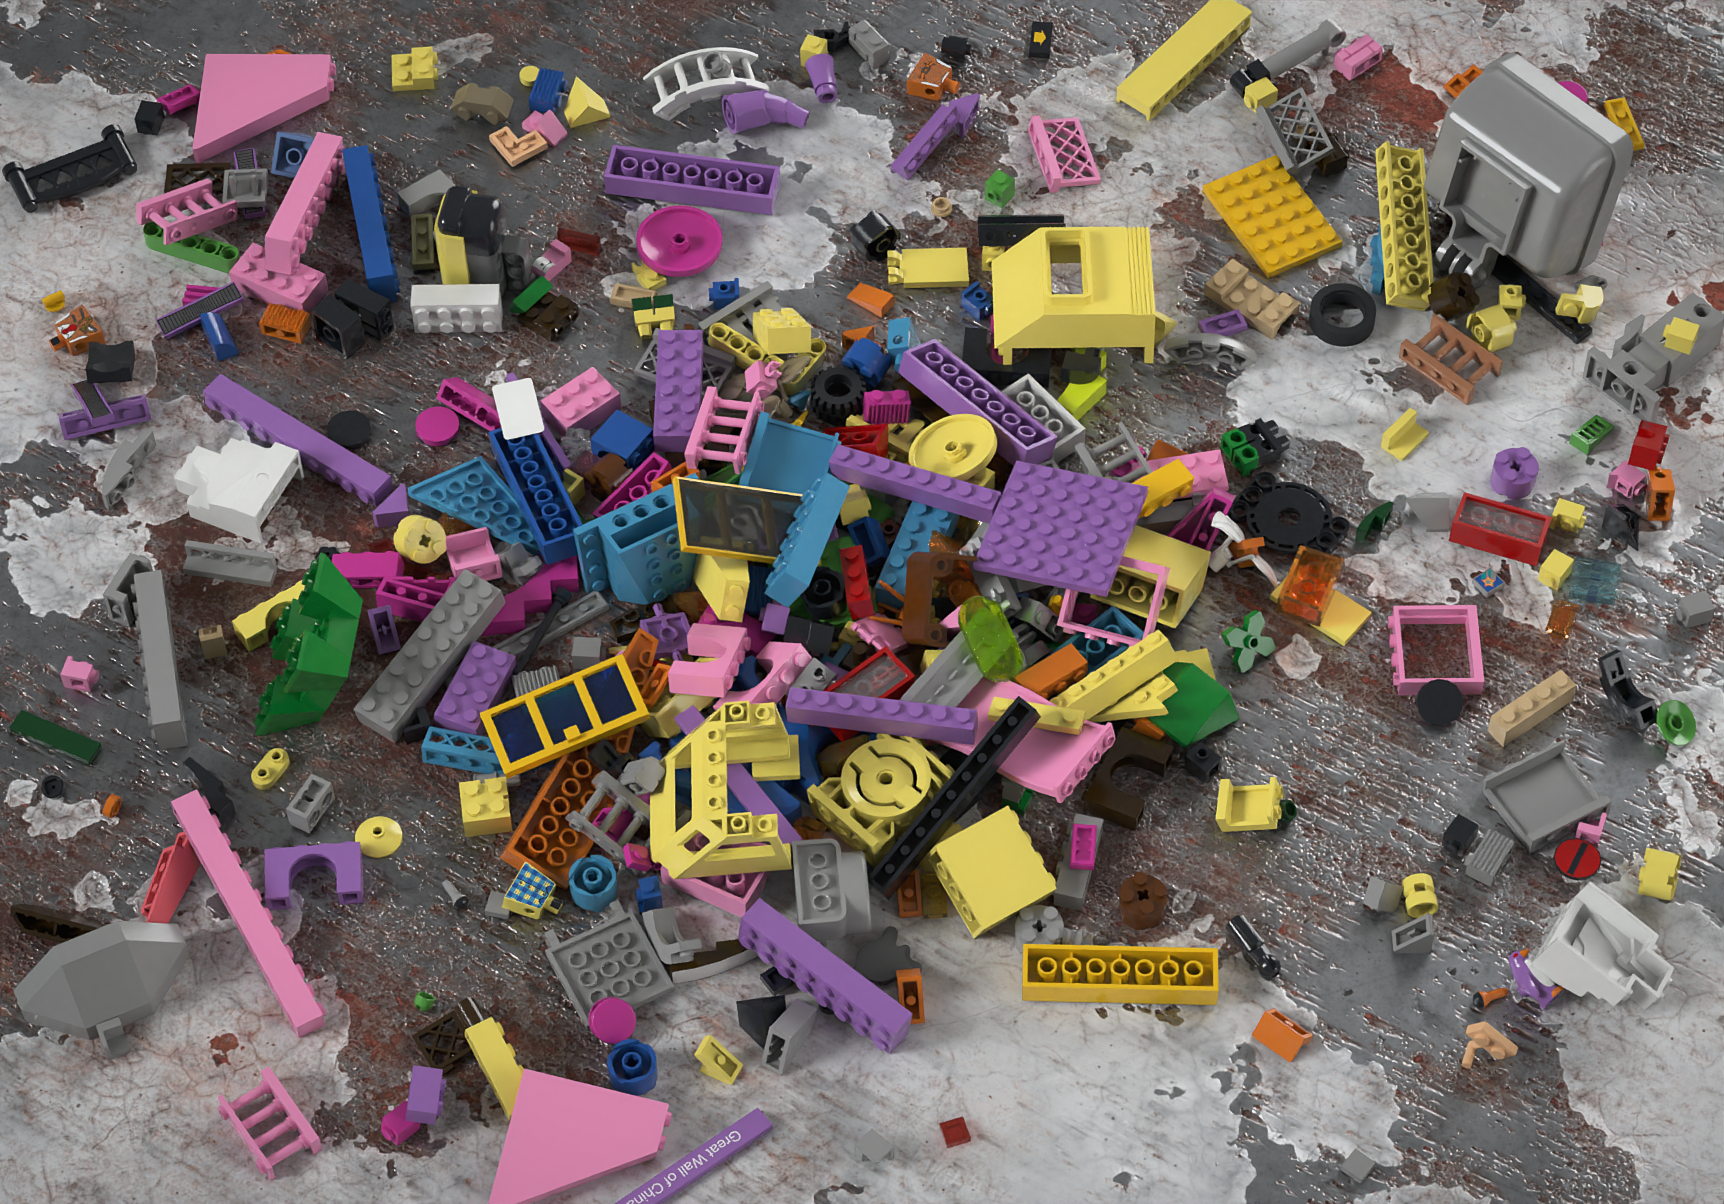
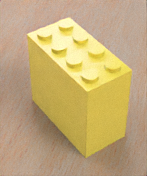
[1090,525,1211,629]
[926,806,1057,939]

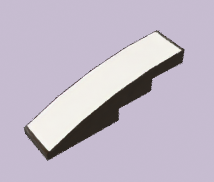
[669,939,758,984]

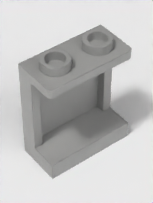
[103,553,153,627]

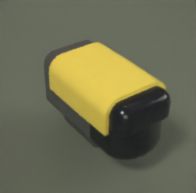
[434,185,532,300]

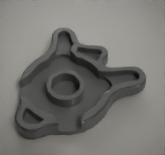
[853,926,922,986]

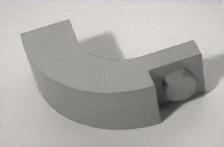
[642,907,702,964]

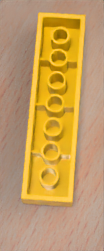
[1022,944,1219,1005]

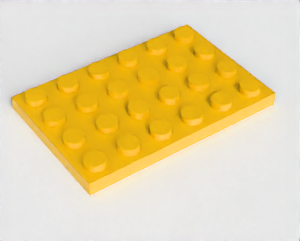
[1202,155,1343,278]

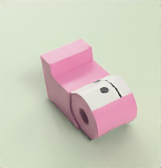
[532,239,572,281]

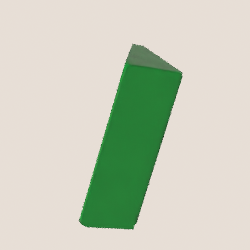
[509,276,553,313]

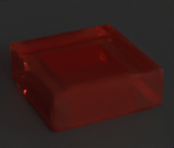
[939,1116,971,1148]

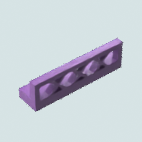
[890,103,960,180]
[58,394,151,440]

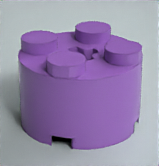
[1490,447,1539,500]

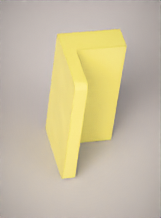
[1381,408,1429,461]

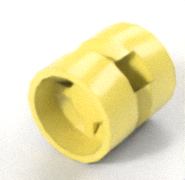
[1402,873,1438,918]

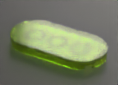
[958,595,1023,682]

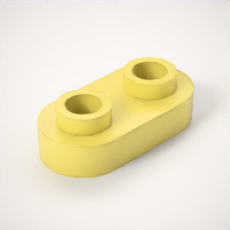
[251,748,290,790]

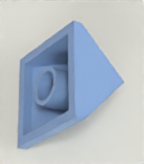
[271,131,315,178]

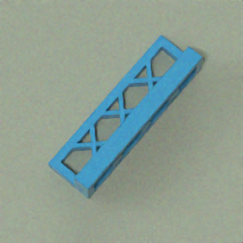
[421,726,520,774]

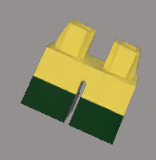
[631,294,675,340]

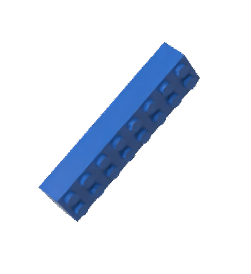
[342,145,400,303]
[488,428,583,565]

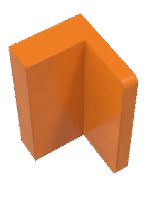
[1252,1008,1313,1062]

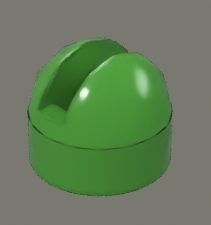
[414,991,436,1012]

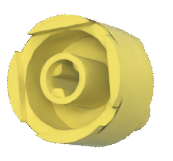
[1467,304,1517,353]
[394,515,447,564]
[1638,848,1681,901]

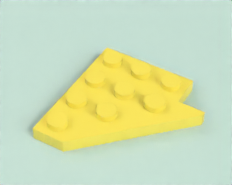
[1088,672,1178,722]

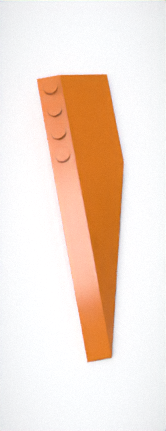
[499,628,659,890]

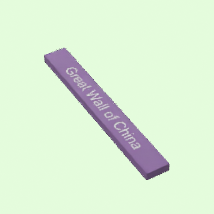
[615,1108,773,1204]

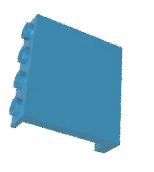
[735,411,842,517]

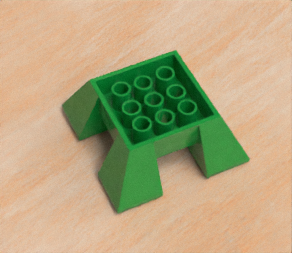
[254,553,363,736]

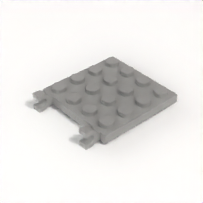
[544,900,675,1031]

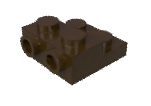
[517,291,579,342]

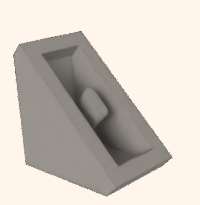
[1391,913,1434,953]

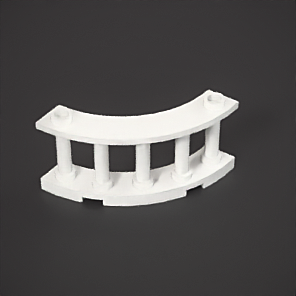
[643,47,769,121]

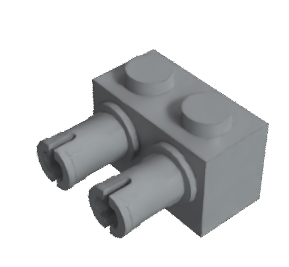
[785,658,837,697]

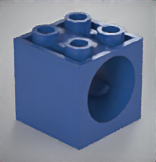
[590,409,655,471]

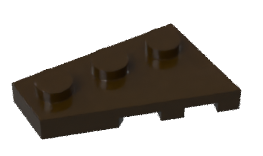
[609,594,679,643]

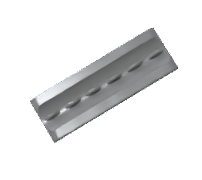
[900,606,1019,707]

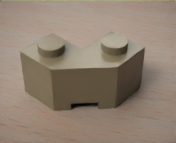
[450,83,514,126]

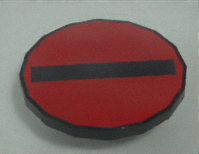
[1553,838,1602,881]

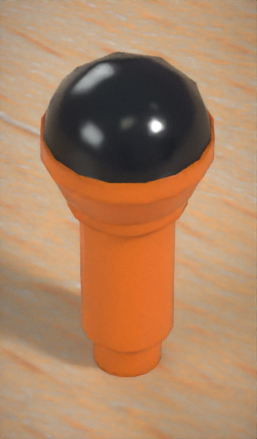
[1473,987,1509,1008]

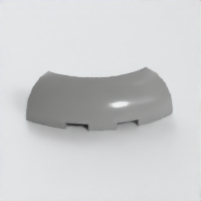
[1164,333,1257,370]

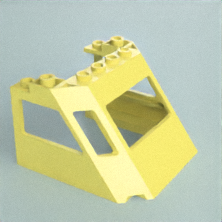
[650,700,792,879]

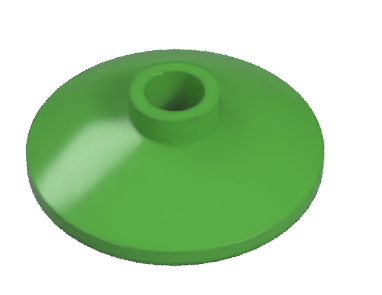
[1657,700,1696,746]

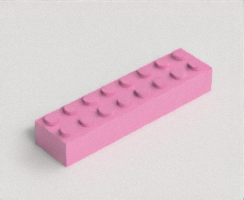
[265,132,345,275]

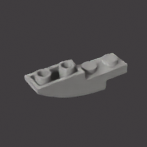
[102,428,156,509]

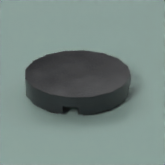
[326,410,371,449]
[1416,679,1463,726]

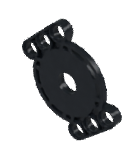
[1229,472,1350,569]

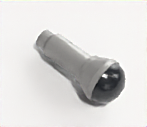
[442,880,469,910]

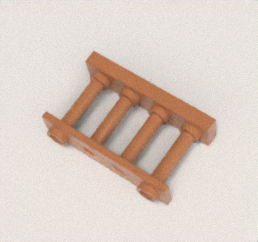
[1399,314,1503,405]

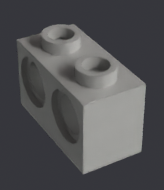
[286,774,335,833]

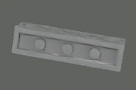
[183,540,277,587]

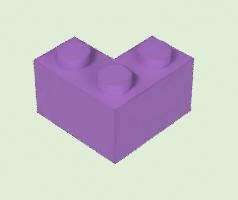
[405,1065,446,1125]

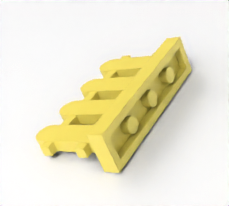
[846,414,924,464]

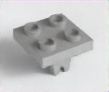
[222,169,268,208]

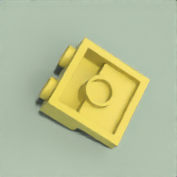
[392,46,438,92]

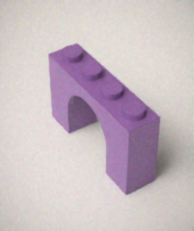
[264,841,364,911]

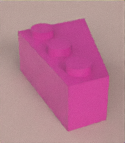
[375,576,457,623]

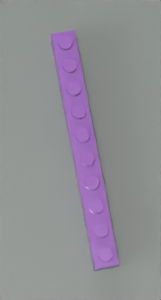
[203,374,393,507]

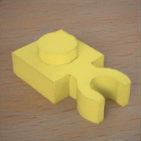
[632,260,667,290]

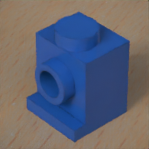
[709,278,740,310]
[961,281,993,321]
[635,875,663,915]

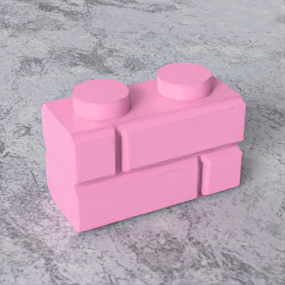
[1334,34,1383,81]

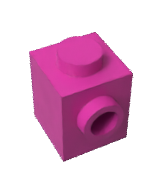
[381,1101,421,1146]

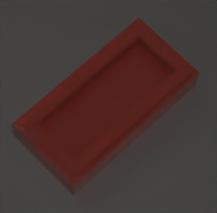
[557,228,601,256]

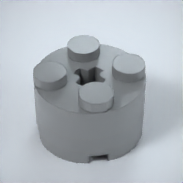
[1015,905,1064,953]

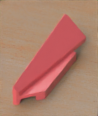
[141,831,201,923]

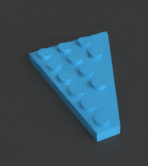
[407,456,542,556]

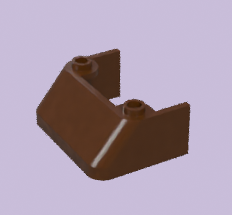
[902,551,977,648]

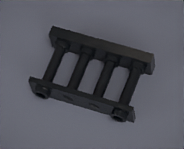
[978,214,1066,246]

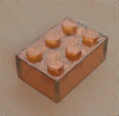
[1276,545,1344,627]

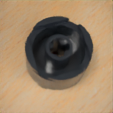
[850,210,901,262]
[800,566,847,620]

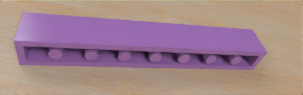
[829,444,1002,524]
[785,687,978,745]

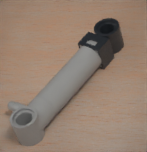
[1229,18,1347,99]

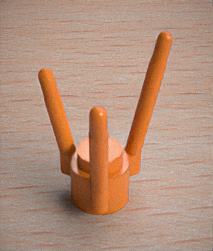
[869,580,904,626]

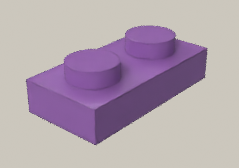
[1198,309,1247,336]

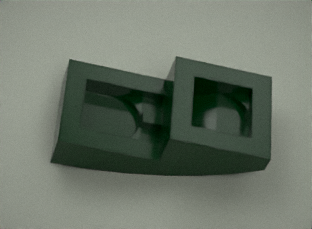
[1355,501,1394,544]

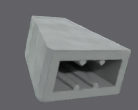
[761,999,818,1076]

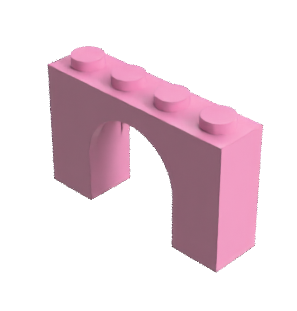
[668,623,751,698]
[713,642,813,711]

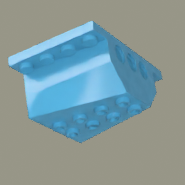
[573,473,708,605]

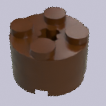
[585,453,634,500]
[1118,872,1168,930]

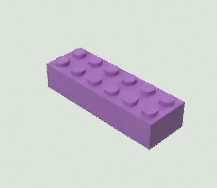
[653,330,704,452]

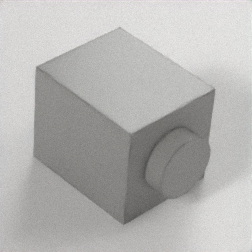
[1676,591,1715,629]
[572,637,607,669]

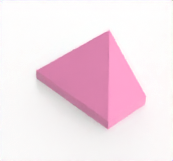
[938,605,966,642]

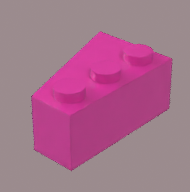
[1166,486,1235,551]

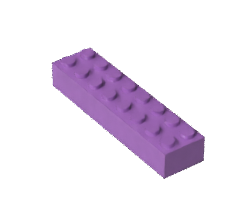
[604,145,781,215]
[898,339,1058,466]
[738,898,913,1054]

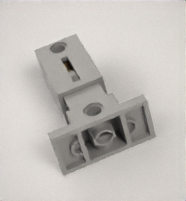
[1582,292,1724,423]

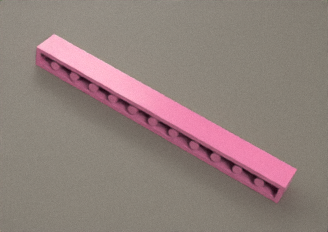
[171,789,326,1038]

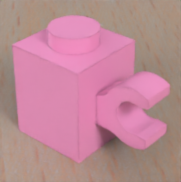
[745,360,782,399]

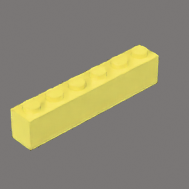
[1049,629,1179,720]

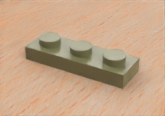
[411,213,435,270]

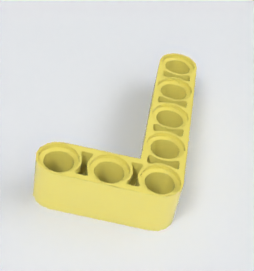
[708,323,826,396]

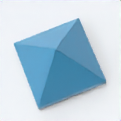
[786,390,811,410]

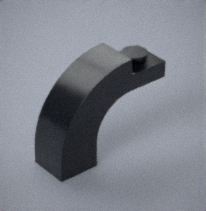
[1598,649,1658,730]

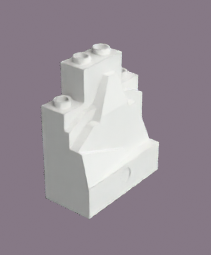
[174,438,304,543]
[1531,881,1674,1010]

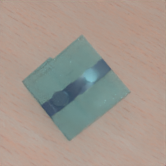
[1568,556,1621,606]

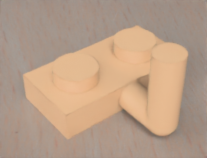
[1461,1021,1518,1069]

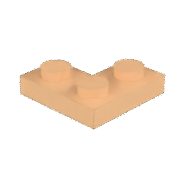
[489,126,548,167]

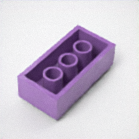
[434,641,516,736]

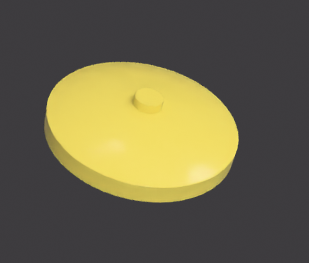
[909,414,997,481]

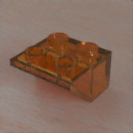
[929,530,974,586]

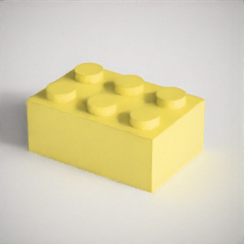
[753,308,811,354]

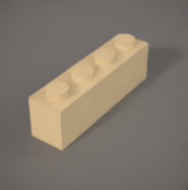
[1488,670,1577,747]

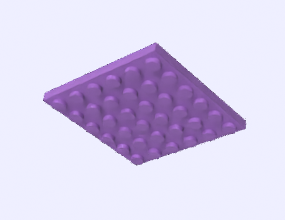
[973,461,1148,597]

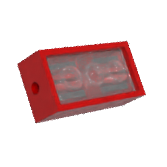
[1449,492,1552,566]
[824,646,916,743]

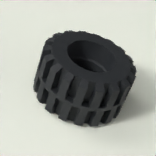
[811,365,866,425]

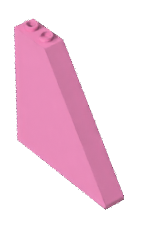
[192,54,336,163]
[488,1069,672,1204]

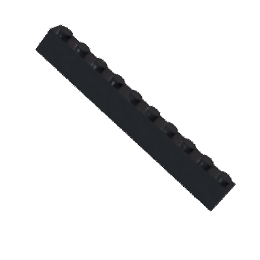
[868,696,1041,901]

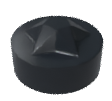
[41,775,66,800]

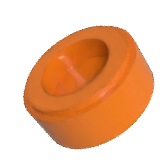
[103,794,122,819]

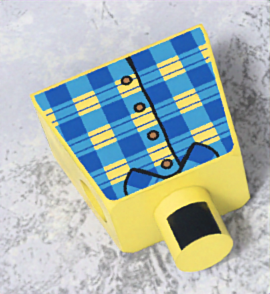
[502,862,563,919]

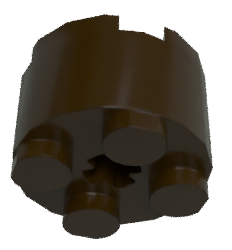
[1428,272,1480,322]

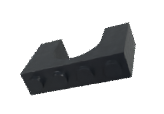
[962,327,1052,388]

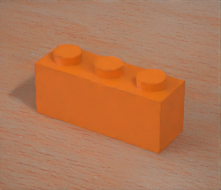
[1014,643,1088,700]

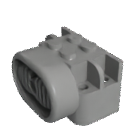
[792,838,871,947]

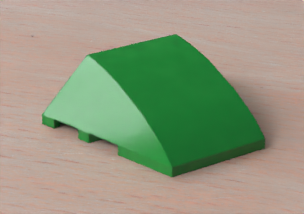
[1148,662,1240,748]

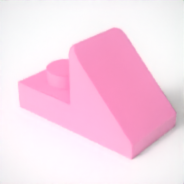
[522,110,568,148]

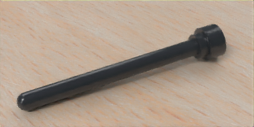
[513,587,572,675]

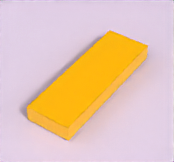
[1604,97,1645,151]

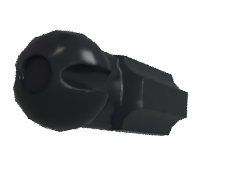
[1226,915,1281,978]

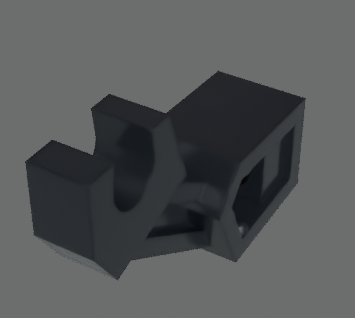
[814,21,860,52]

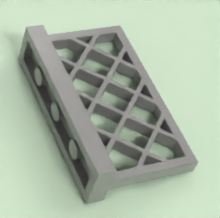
[1255,87,1335,179]
[634,328,736,398]

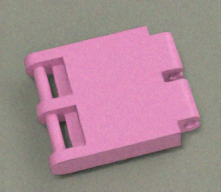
[851,612,910,654]

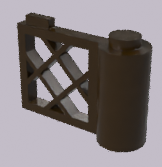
[412,997,488,1076]

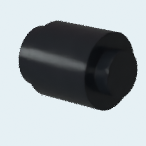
[941,35,973,59]

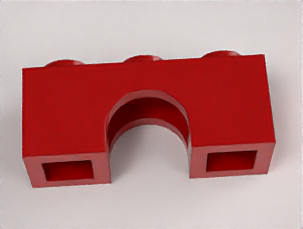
[1628,420,1670,471]
[839,545,875,620]

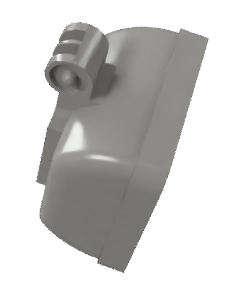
[1424,53,1633,290]

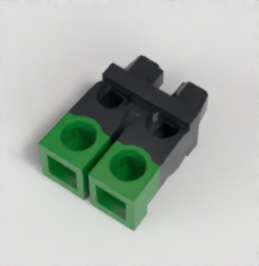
[1220,418,1290,478]

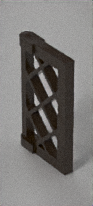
[164,162,231,193]

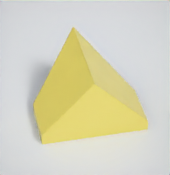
[564,76,610,128]

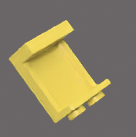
[1216,777,1284,832]

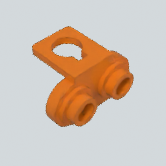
[948,580,983,619]

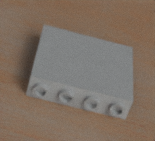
[1482,740,1612,854]

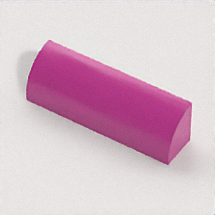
[436,377,502,431]

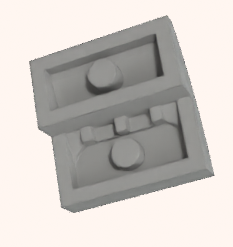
[1612,314,1645,357]

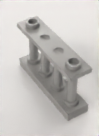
[1074,422,1153,483]
[565,770,678,877]

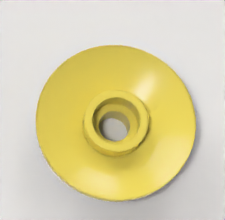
[355,816,402,858]

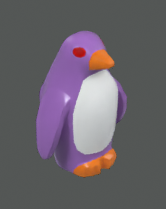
[1509,948,1565,1010]

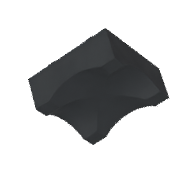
[85,340,135,384]

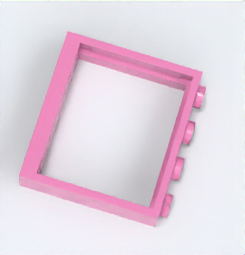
[1057,556,1170,647]
[1388,605,1484,695]

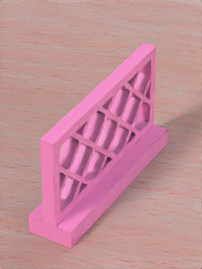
[1028,115,1101,193]

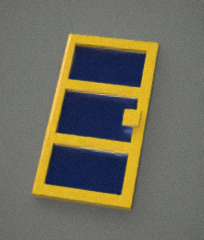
[480,654,651,779]

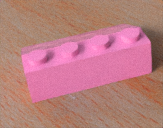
[661,818,771,917]

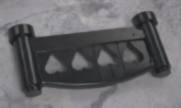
[2,124,137,213]

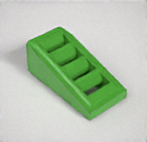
[1569,415,1615,455]

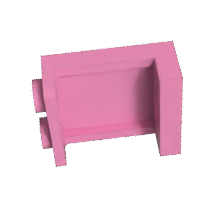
[445,527,502,581]

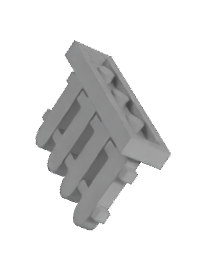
[698,281,782,349]

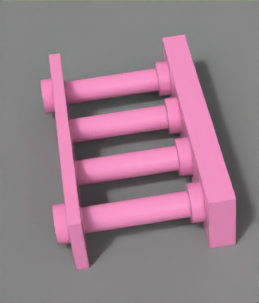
[136,178,237,245]
[684,386,764,474]
[217,1066,322,1180]

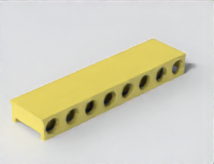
[1116,0,1252,121]
[1375,141,1434,311]

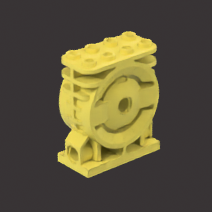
[807,733,955,868]

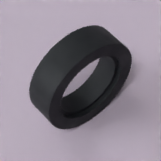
[1309,283,1376,347]

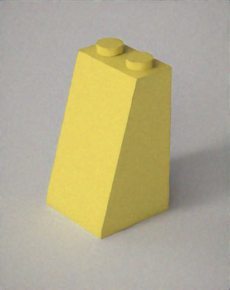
[693,537,750,622]

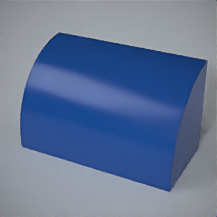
[200,312,238,361]
[847,516,890,568]

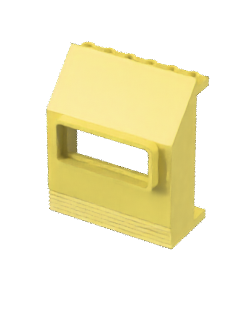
[992,227,1156,365]

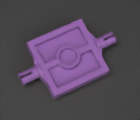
[640,603,690,661]

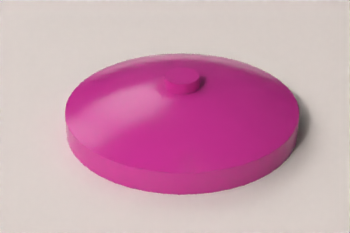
[636,205,723,277]

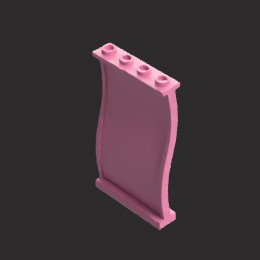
[924,673,1116,803]

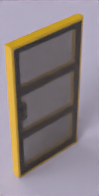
[673,476,821,567]

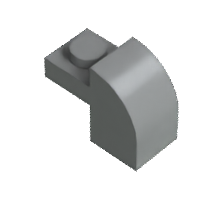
[498,542,543,585]

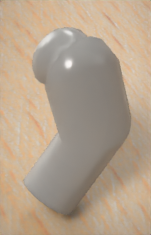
[1573,275,1608,292]

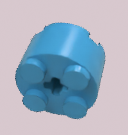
[569,855,618,913]

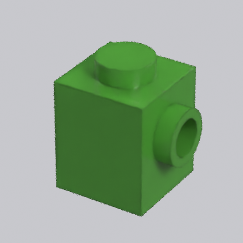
[985,169,1015,208]

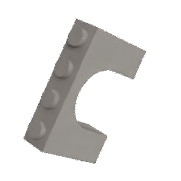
[397,169,455,248]

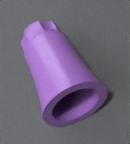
[805,54,837,103]

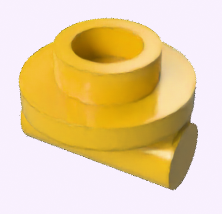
[41,290,65,312]
[1048,595,1074,616]

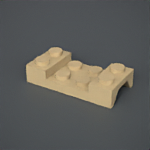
[1204,259,1300,339]

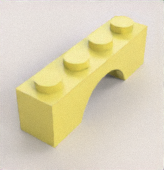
[232,580,305,652]

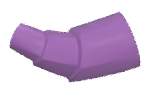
[722,90,810,134]

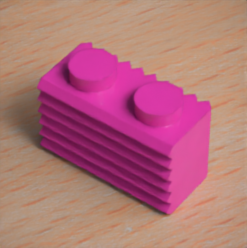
[862,389,911,425]

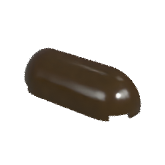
[10,904,104,943]

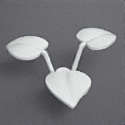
[1208,511,1278,590]

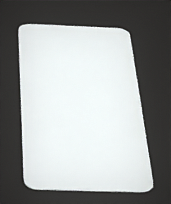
[492,378,544,440]

